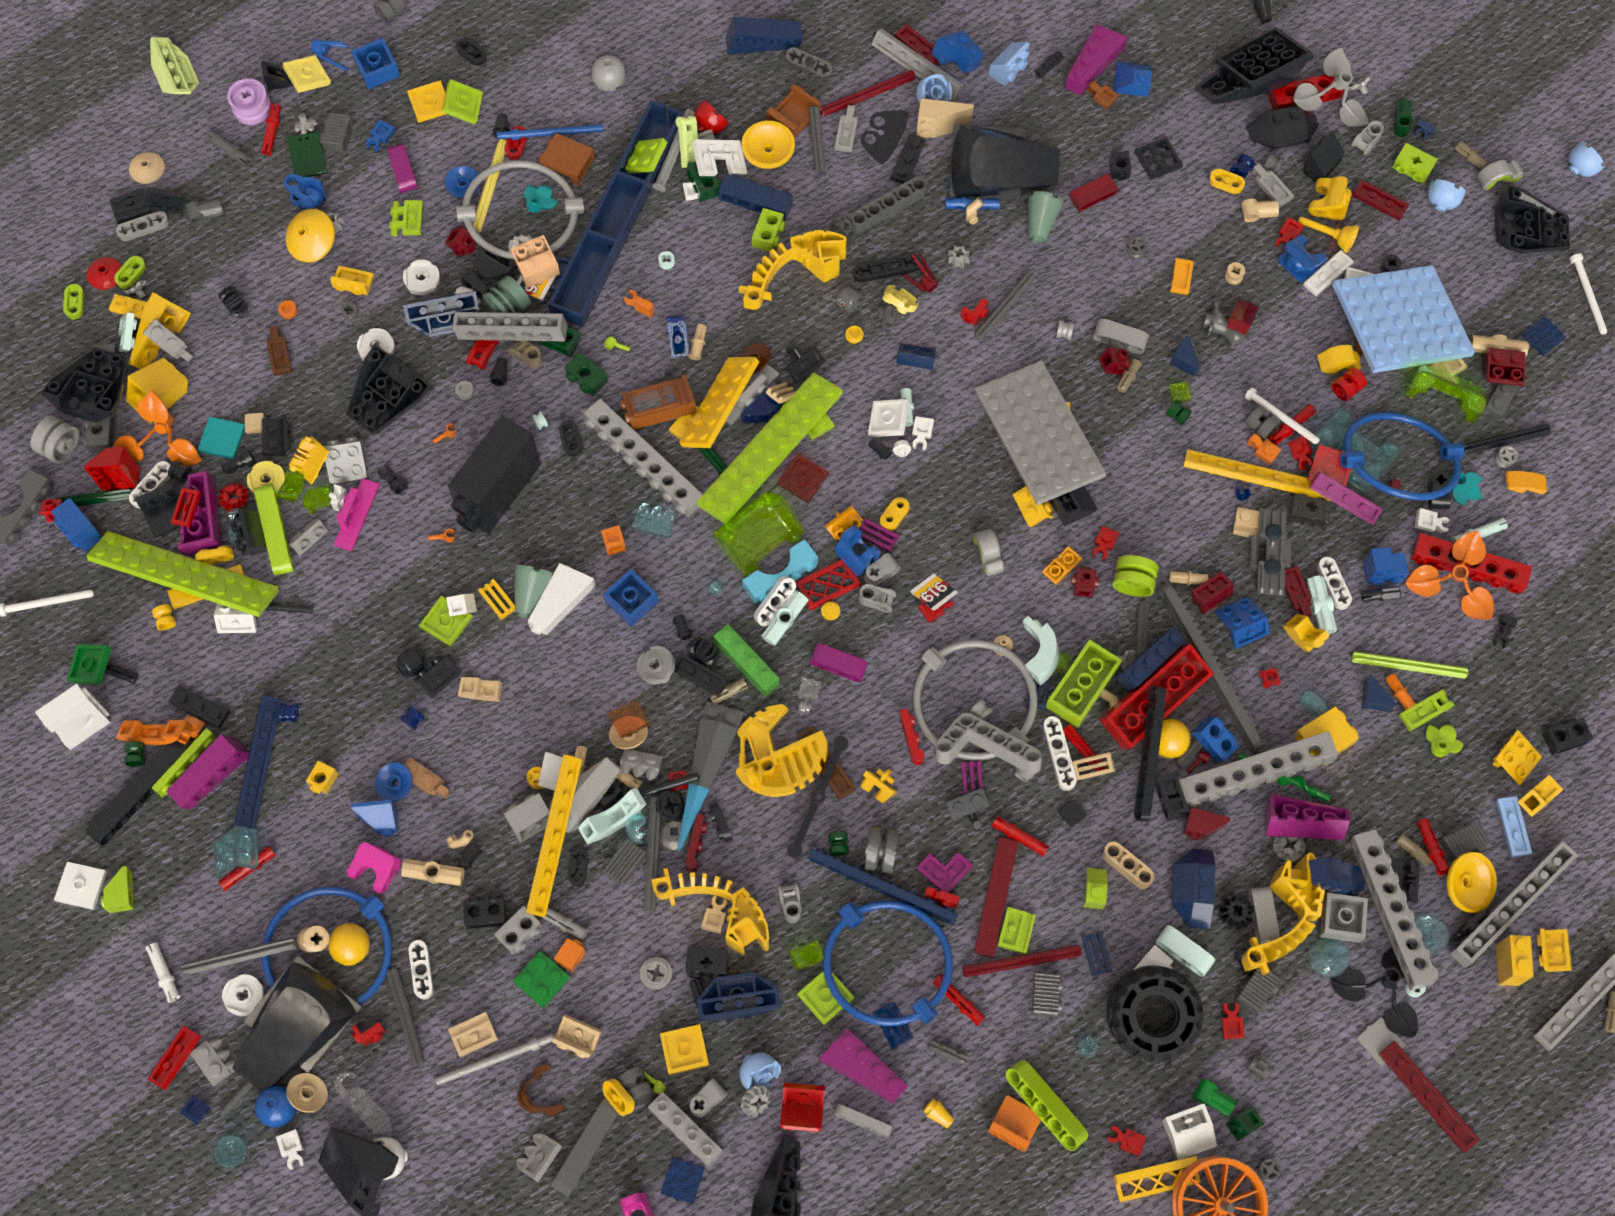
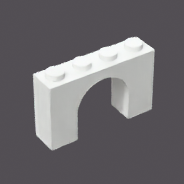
[36,684,110,750]

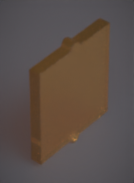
[608,700,650,738]

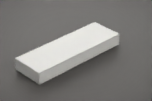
[1303,250,1354,297]

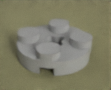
[637,646,676,685]

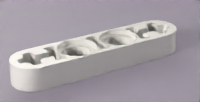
[1043,716,1077,791]

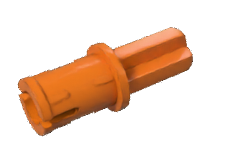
[1386,674,1416,711]

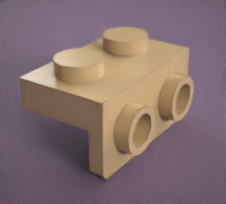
[552,1014,602,1058]

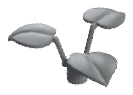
[1293,48,1369,127]

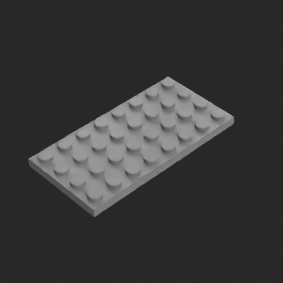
[974,360,1106,505]

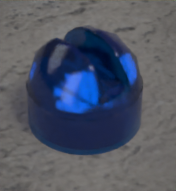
[1235,484,1251,501]

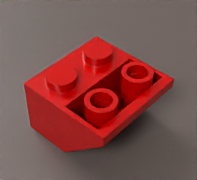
[84,447,141,490]

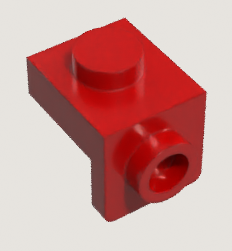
[960,298,989,326]
[39,499,63,522]
[352,1022,386,1046]

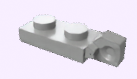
[835,105,858,153]
[1251,164,1294,208]
[143,319,193,362]

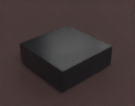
[1058,800,1087,828]

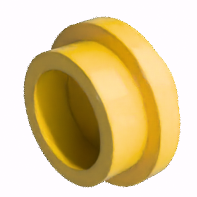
[845,325,864,344]
[821,602,840,621]

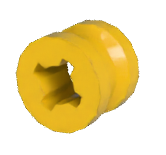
[527,767,544,790]

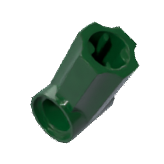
[1393,99,1413,137]

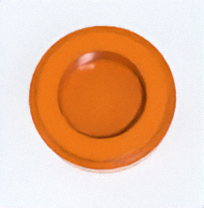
[278,300,297,319]

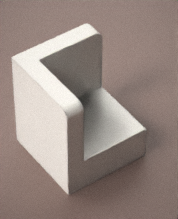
[446,593,477,616]

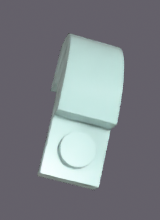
[1023,616,1059,686]
[578,788,646,844]

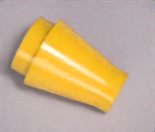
[923,1098,954,1128]

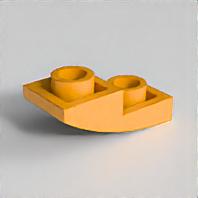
[1505,471,1547,495]
[1042,546,1083,585]

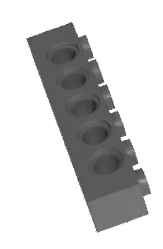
[84,344,120,453]

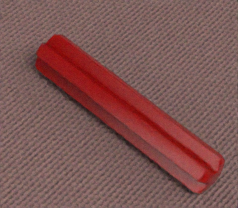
[1063,724,1106,772]

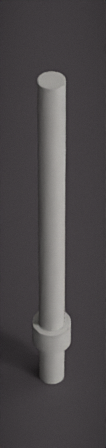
[435,1033,554,1085]

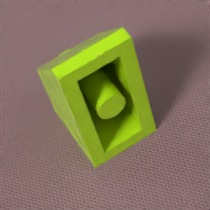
[101,866,134,913]
[1083,868,1108,909]

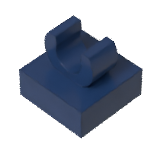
[1415,119,1437,141]

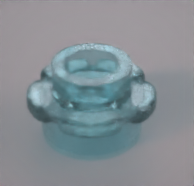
[707,579,724,597]
[1078,1037,1099,1058]

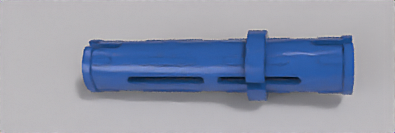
[945,196,1000,211]

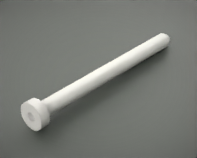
[1570,254,1607,335]
[1245,388,1320,444]
[0,590,94,617]

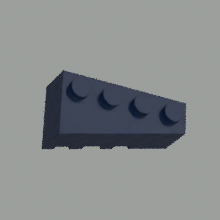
[726,17,803,54]

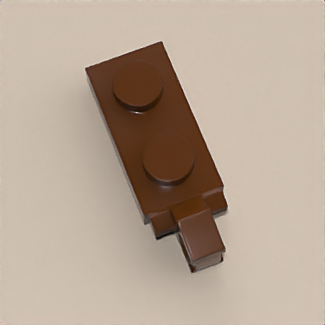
[266,326,292,376]

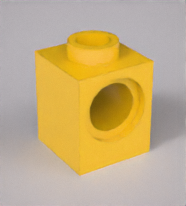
[306,761,339,795]

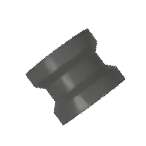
[1264,152,1285,175]
[1127,237,1147,259]
[1257,1159,1281,1182]

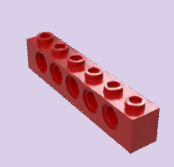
[1410,533,1532,593]

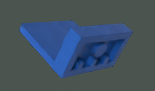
[1215,597,1270,649]

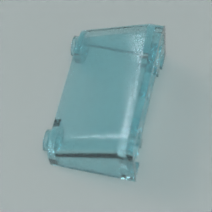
[1311,407,1403,492]

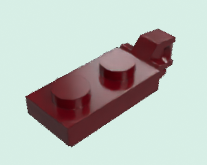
[1285,566,1312,618]

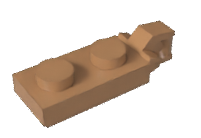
[404,757,451,799]

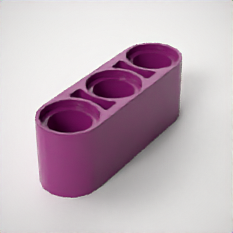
[386,144,418,193]
[809,644,868,682]

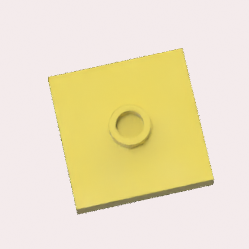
[283,55,331,93]

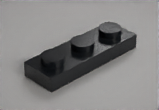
[891,134,926,184]
[674,652,729,698]
[168,685,230,729]

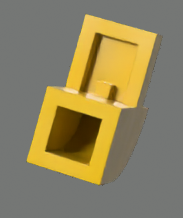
[1317,345,1361,374]
[1283,614,1329,652]
[1518,775,1564,817]

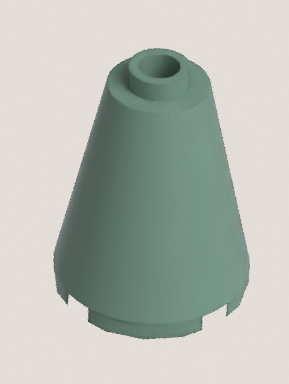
[1028,191,1064,244]
[515,565,553,619]

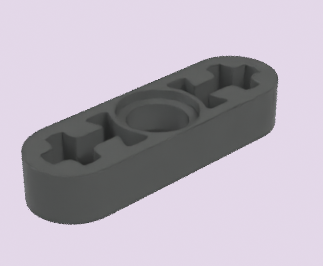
[786,46,835,77]

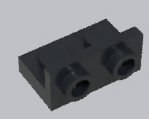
[145,187,186,214]
[261,415,291,456]
[414,655,461,699]

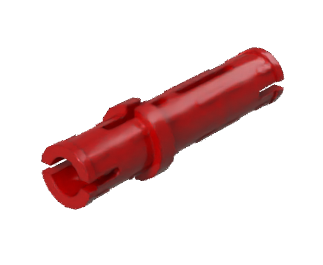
[260,103,282,156]
[1268,404,1316,446]
[992,816,1049,857]
[1417,819,1450,876]
[218,845,276,891]
[932,974,986,1026]

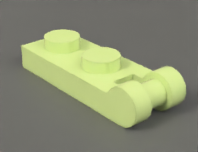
[676,116,698,168]

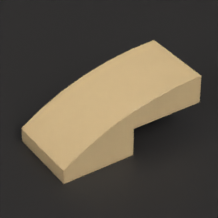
[458,677,503,702]

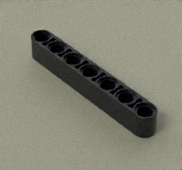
[86,734,194,846]

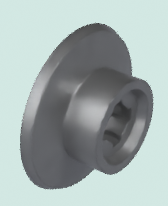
[660,818,692,851]

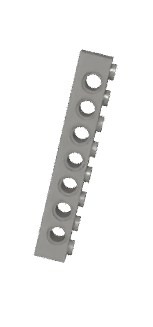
[584,399,703,517]
[1179,731,1338,808]
[1349,829,1438,991]
[1450,841,1578,968]

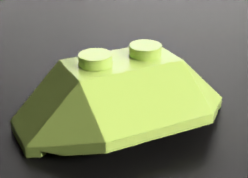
[150,37,199,94]

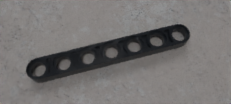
[1134,685,1166,822]

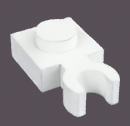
[912,416,934,451]
[329,484,347,511]
[1415,508,1450,533]
[276,1129,305,1170]

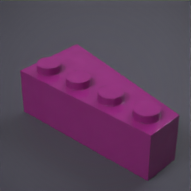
[1065,24,1128,95]
[166,734,249,810]
[1265,794,1350,840]

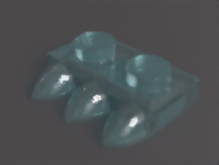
[632,502,674,539]

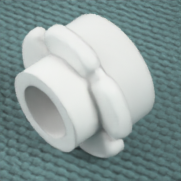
[893,440,911,457]

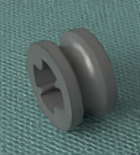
[341,302,359,321]

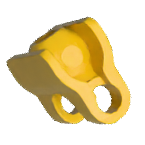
[1308,176,1352,220]

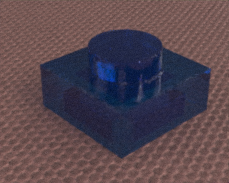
[180,1095,211,1125]

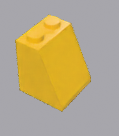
[126,358,188,424]

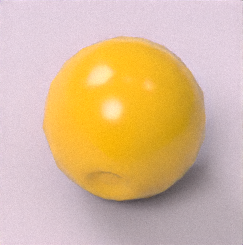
[1159,718,1190,759]
[328,923,370,966]

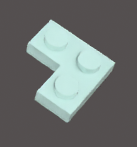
[118,313,137,353]

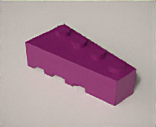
[178,471,223,556]
[819,1028,908,1105]

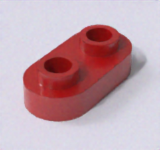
[505,126,528,160]

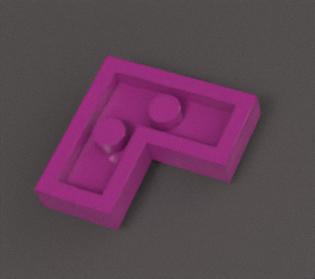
[916,853,973,893]

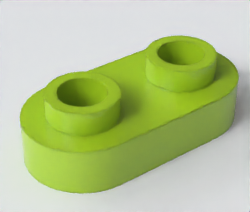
[114,256,146,289]
[63,284,85,320]

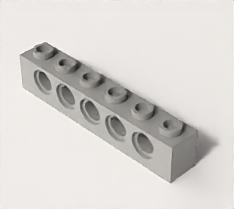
[452,312,568,341]

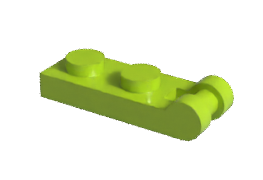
[1399,689,1455,732]

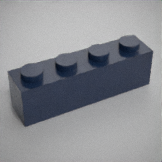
[718,173,793,222]
[1115,626,1186,693]
[1308,856,1365,896]

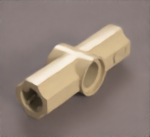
[1470,334,1529,356]
[401,859,465,886]

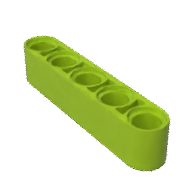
[254,484,294,576]
[1005,1060,1088,1151]

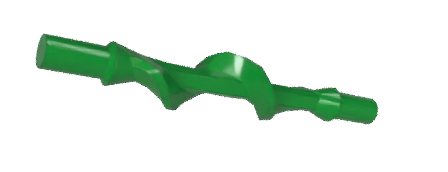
[1237,752,1331,803]

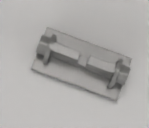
[288,519,328,556]

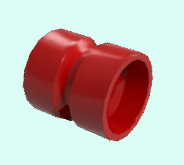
[1331,367,1367,402]

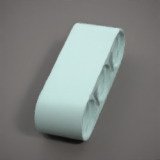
[1155,925,1215,977]

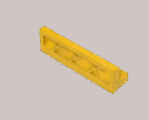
[1113,1156,1201,1202]

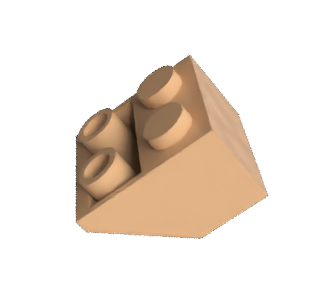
[510,235,560,288]

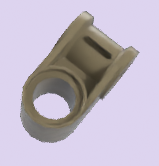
[507,341,543,369]

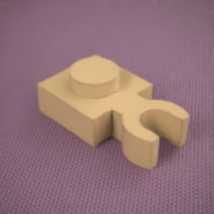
[701,896,727,934]

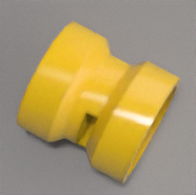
[152,604,176,630]

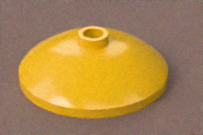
[742,121,795,169]
[285,209,335,263]
[1447,852,1497,913]

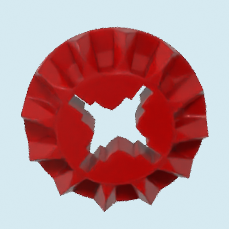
[218,482,249,511]

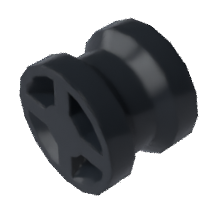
[1380,255,1401,273]
[168,460,192,484]

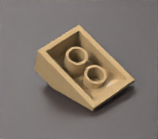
[917,98,974,138]

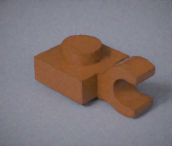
[1086,80,1119,110]

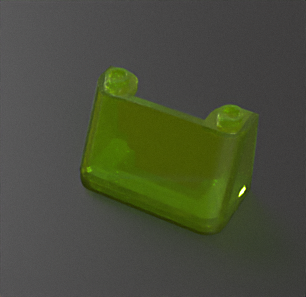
[1404,364,1487,424]
[712,492,805,577]

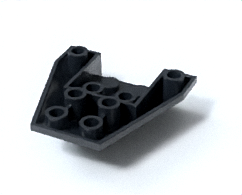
[1495,185,1570,253]
[346,344,431,435]
[41,347,129,423]
[318,1127,399,1216]

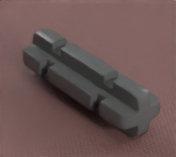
[928,1039,968,1065]

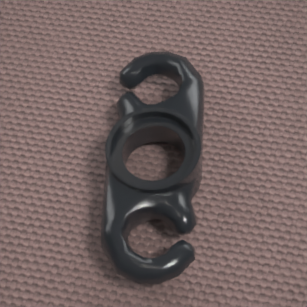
[1451,908,1490,941]

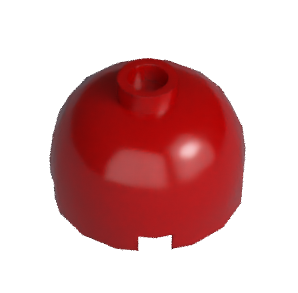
[694,100,729,134]

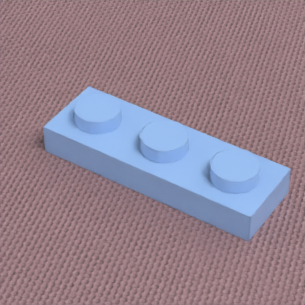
[1496,796,1532,858]

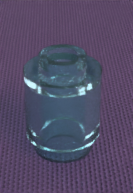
[1299,689,1329,716]

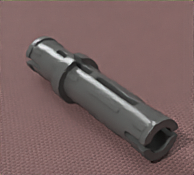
[206,129,252,167]

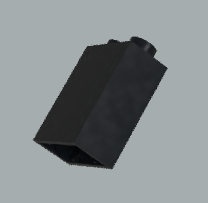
[448,415,541,534]

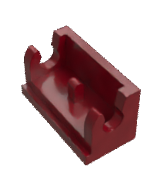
[1191,571,1234,615]

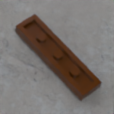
[796,725,856,801]

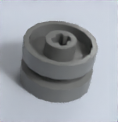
[865,826,899,874]

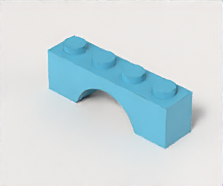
[742,539,818,604]

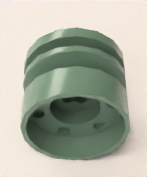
[483,276,532,313]

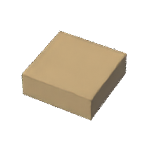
[245,413,265,434]

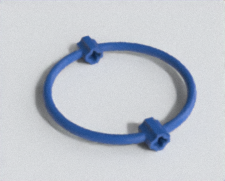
[1340,412,1465,500]
[261,887,392,1005]
[823,900,953,1026]

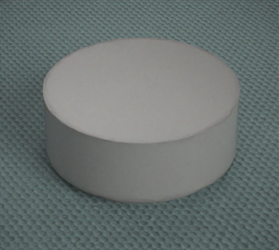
[455,381,475,400]

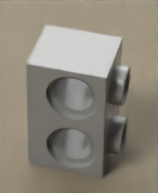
[494,906,542,955]

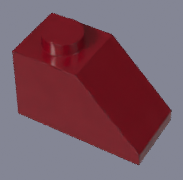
[1183,807,1230,841]

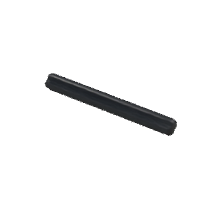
[1463,424,1551,455]

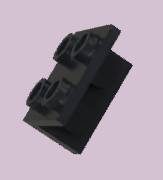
[135,483,183,538]

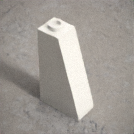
[528,563,595,635]

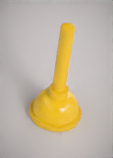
[1298,217,1359,253]

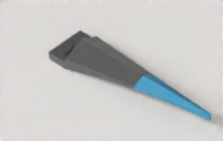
[677,702,744,852]

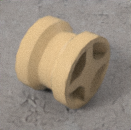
[1225,262,1245,285]

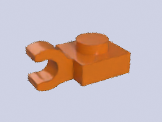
[624,290,654,318]
[1247,433,1281,465]
[178,715,206,745]

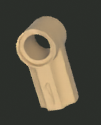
[1241,199,1279,222]

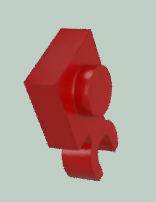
[1275,217,1304,251]
[1288,436,1313,471]
[1092,526,1119,561]
[918,601,954,624]
[924,887,960,909]
[1221,1003,1245,1040]
[1107,1126,1146,1157]

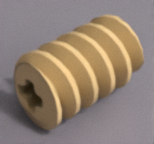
[297,926,329,953]

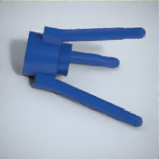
[311,39,349,71]

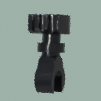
[221,450,256,475]
[377,465,408,495]
[1494,614,1518,649]

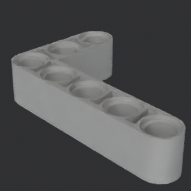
[935,713,1042,774]

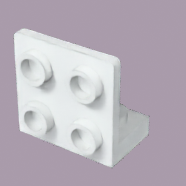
[214,603,257,633]

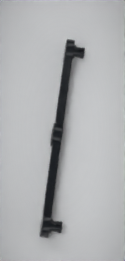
[787,736,849,858]

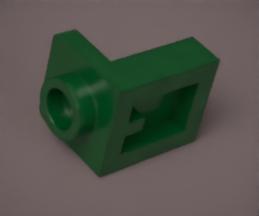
[1226,1106,1264,1141]

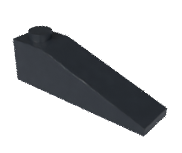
[750,1135,801,1216]

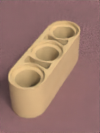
[1102,841,1154,889]

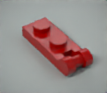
[466,340,500,370]
[899,709,924,766]

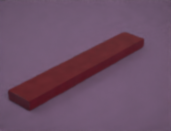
[974,837,1018,958]
[1378,1041,1480,1153]

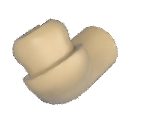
[966,197,984,224]
[1100,689,1119,710]
[446,830,473,849]

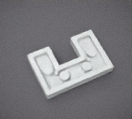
[692,139,747,177]

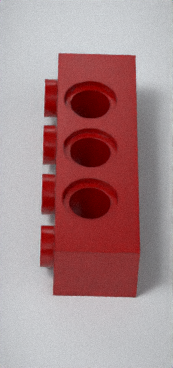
[1268,74,1345,110]

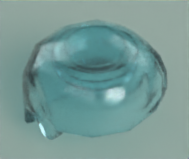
[625,813,645,846]
[214,1135,247,1168]

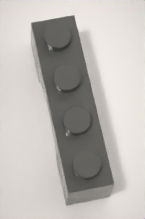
[0,469,53,547]

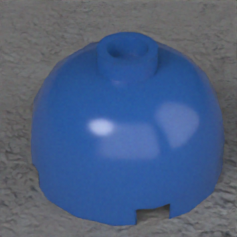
[254,1085,297,1128]

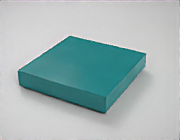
[197,417,245,460]

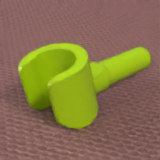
[604,337,630,352]
[644,1071,666,1095]

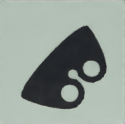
[860,110,909,164]

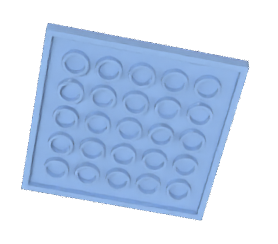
[1332,265,1475,373]

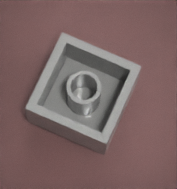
[504,793,550,843]
[1319,892,1368,943]

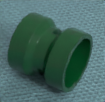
[1166,400,1192,426]
[124,742,145,767]
[828,832,849,856]

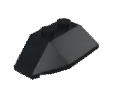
[1246,105,1319,149]

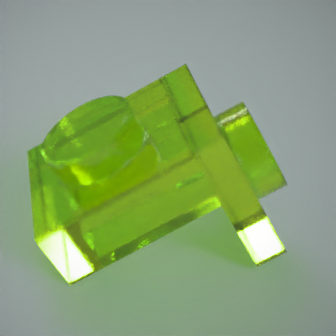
[277,470,304,502]
[303,485,332,515]
[788,940,824,971]

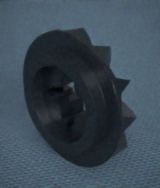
[655,791,685,822]

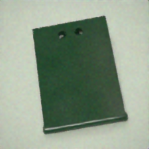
[287,131,327,177]

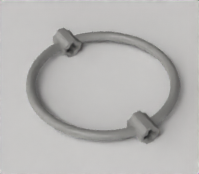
[456,161,584,260]
[913,640,1038,760]

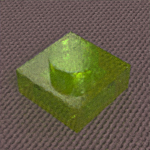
[1169,382,1191,404]
[1054,652,1073,675]

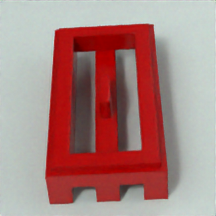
[170,488,202,528]

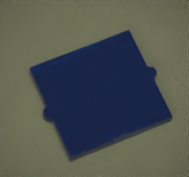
[1522,316,1566,356]
[660,1158,705,1204]

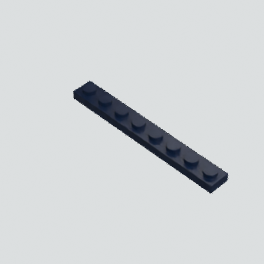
[229,695,282,852]
[808,848,958,926]

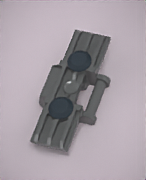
[1248,508,1291,596]

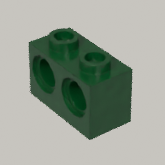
[687,161,721,203]
[538,326,581,358]

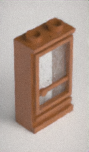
[620,375,697,430]

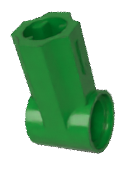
[1192,1078,1237,1117]

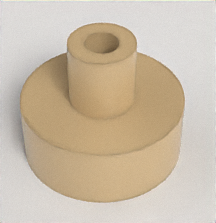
[994,635,1013,656]

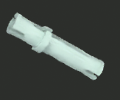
[1451,518,1508,543]

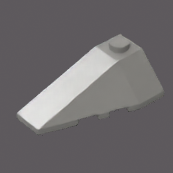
[549,757,622,833]

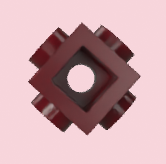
[445,227,476,256]
[1098,347,1132,375]
[1071,567,1099,598]

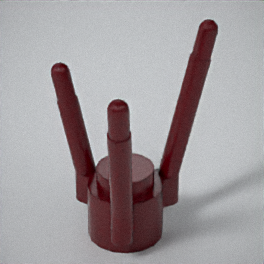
[902,253,939,293]

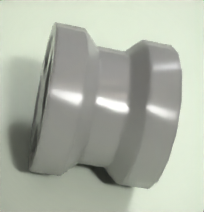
[1056,320,1074,340]
[1495,446,1518,469]
[969,699,994,721]

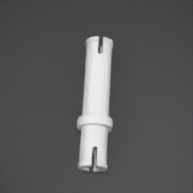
[145,943,180,1003]

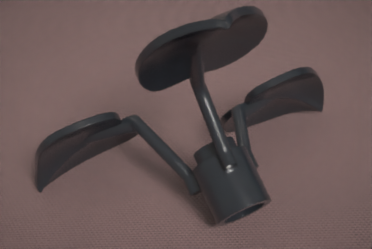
[1330,943,1418,1038]

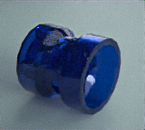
[1230,154,1255,179]

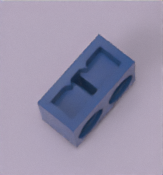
[1191,717,1240,762]

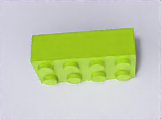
[1046,639,1122,728]

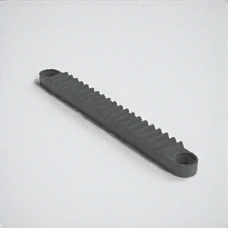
[1158,583,1263,753]

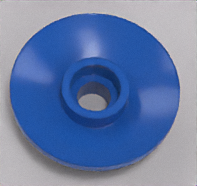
[444,166,480,198]
[375,762,413,802]

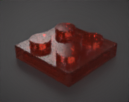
[777,453,829,504]

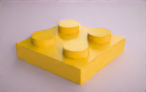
[407,80,446,123]
[660,1024,709,1075]

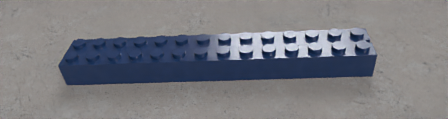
[548,100,683,327]

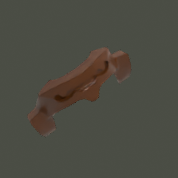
[517,1064,564,1117]

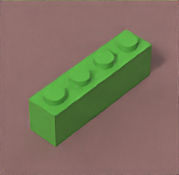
[713,624,780,698]

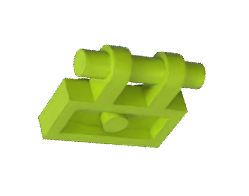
[389,200,424,236]

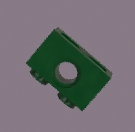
[565,352,608,397]

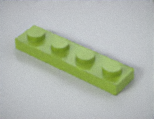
[152,728,216,797]

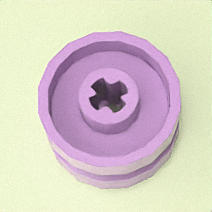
[227,78,271,125]

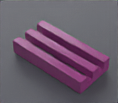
[860,519,899,553]
[961,761,983,794]

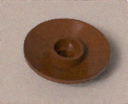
[739,343,771,374]

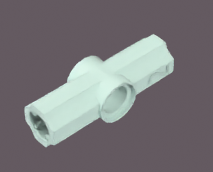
[1306,576,1337,634]
[761,590,809,646]

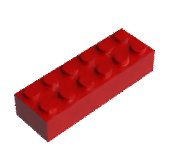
[1098,644,1214,749]

